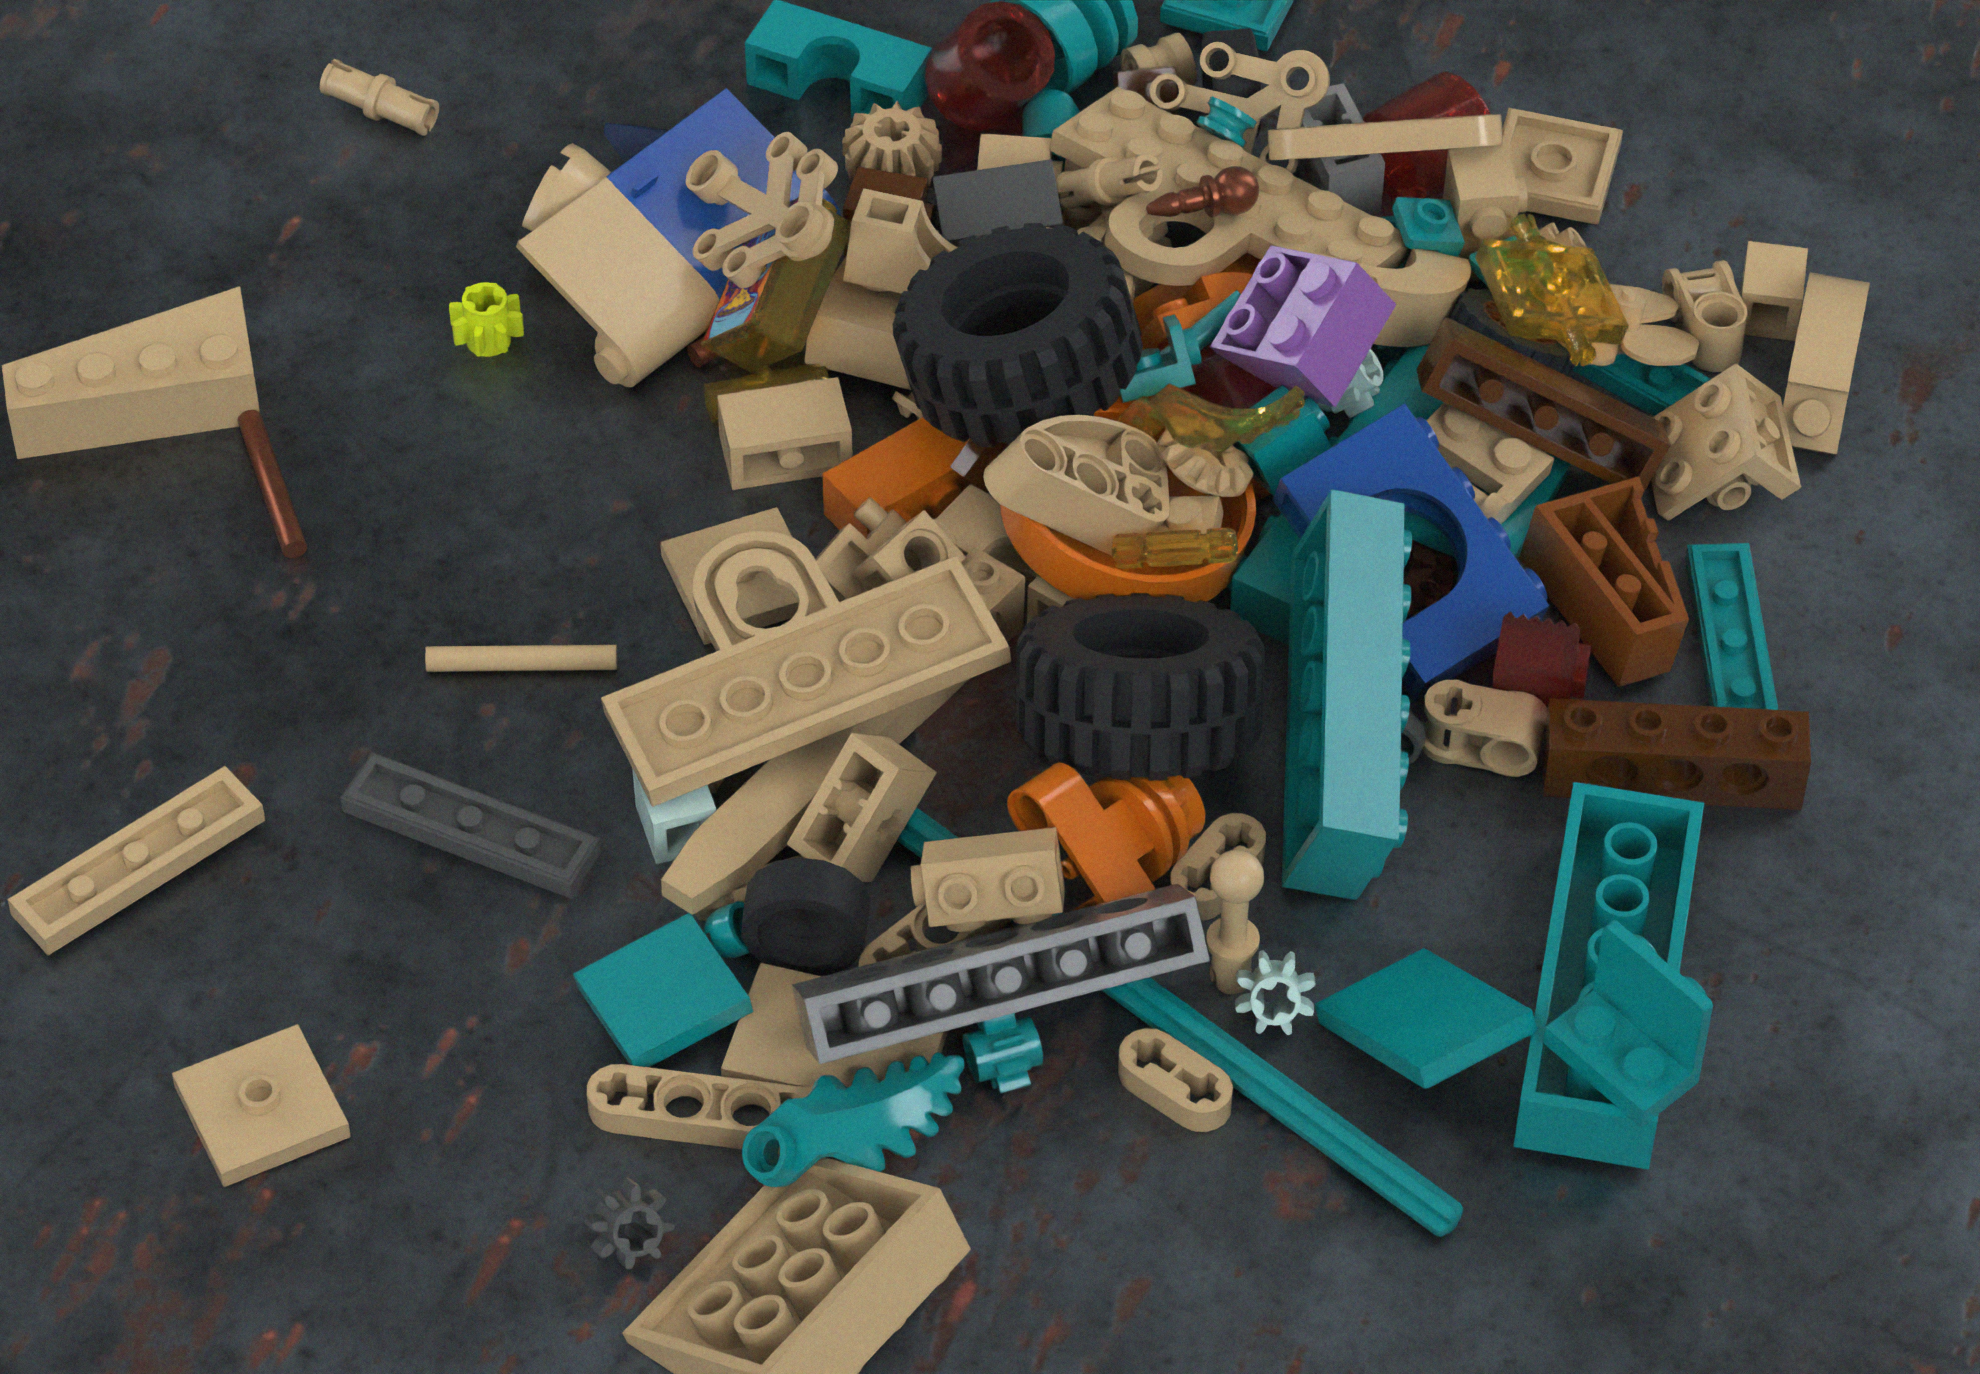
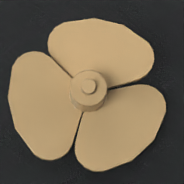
[1542,284,1699,366]

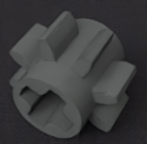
[583,1177,675,1269]

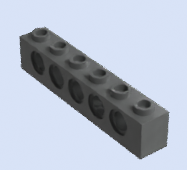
[792,884,1210,1064]

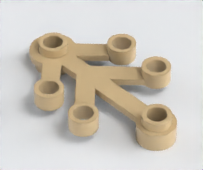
[1150,42,1330,174]
[686,132,838,288]

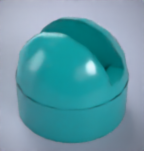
[703,901,750,958]

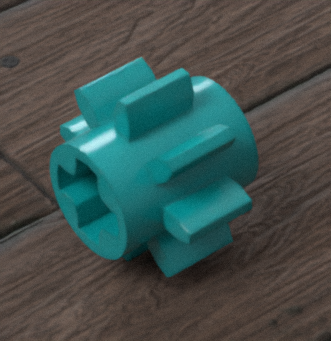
[963,1013,1043,1094]

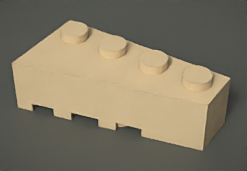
[2,286,260,459]

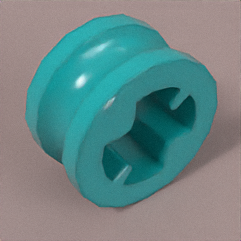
[1196,96,1257,148]

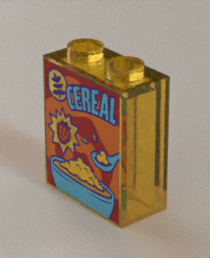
[701,197,851,373]

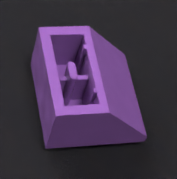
[1210,245,1396,407]

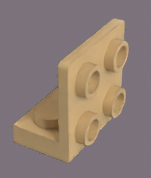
[1651,363,1801,520]

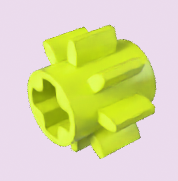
[449,282,524,357]

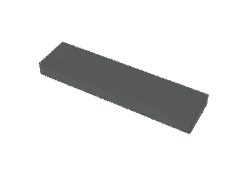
[340,752,602,899]

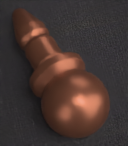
[1146,166,1259,217]

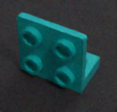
[1543,920,1713,1127]

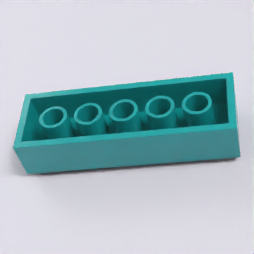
[1282,489,1412,900]
[1513,782,1704,1170]

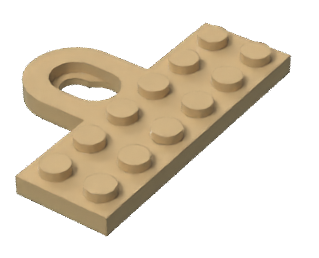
[1049,87,1412,286]
[601,530,1011,807]

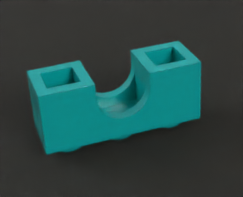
[745,0,932,118]

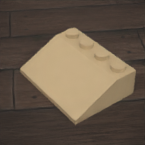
[622,1157,971,1374]

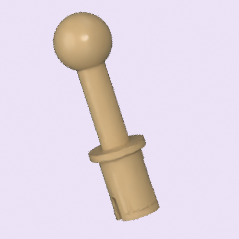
[1206,850,1264,994]

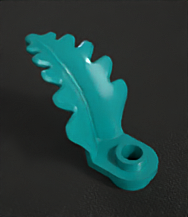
[742,1052,964,1187]

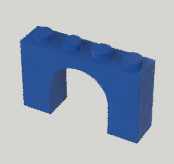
[1273,403,1549,703]

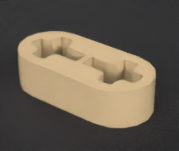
[1170,813,1266,921]
[1118,1028,1233,1132]

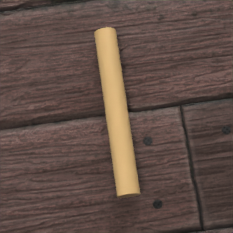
[425,645,617,672]

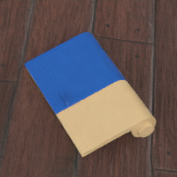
[516,88,842,387]

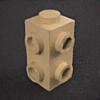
[911,827,1065,932]

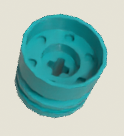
[984,0,1138,96]

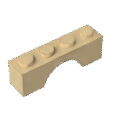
[843,188,1101,294]

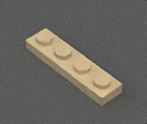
[7,766,265,955]

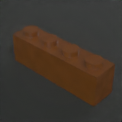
[1416,317,1671,493]

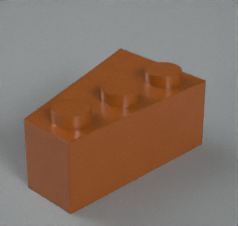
[1519,476,1689,687]

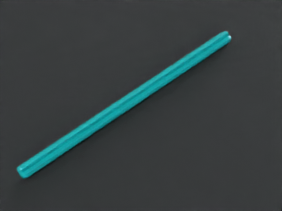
[897,807,1464,1237]

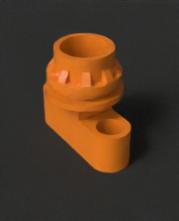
[1007,763,1205,911]

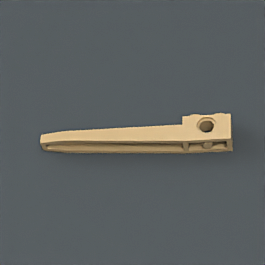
[661,547,1025,915]

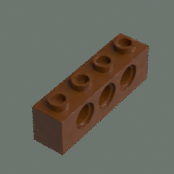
[1543,698,1811,810]

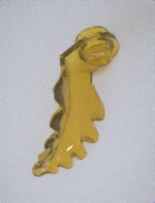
[1117,383,1305,452]

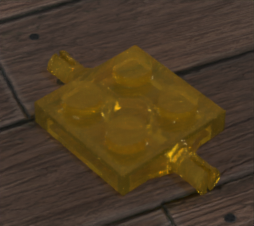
[1475,214,1629,366]

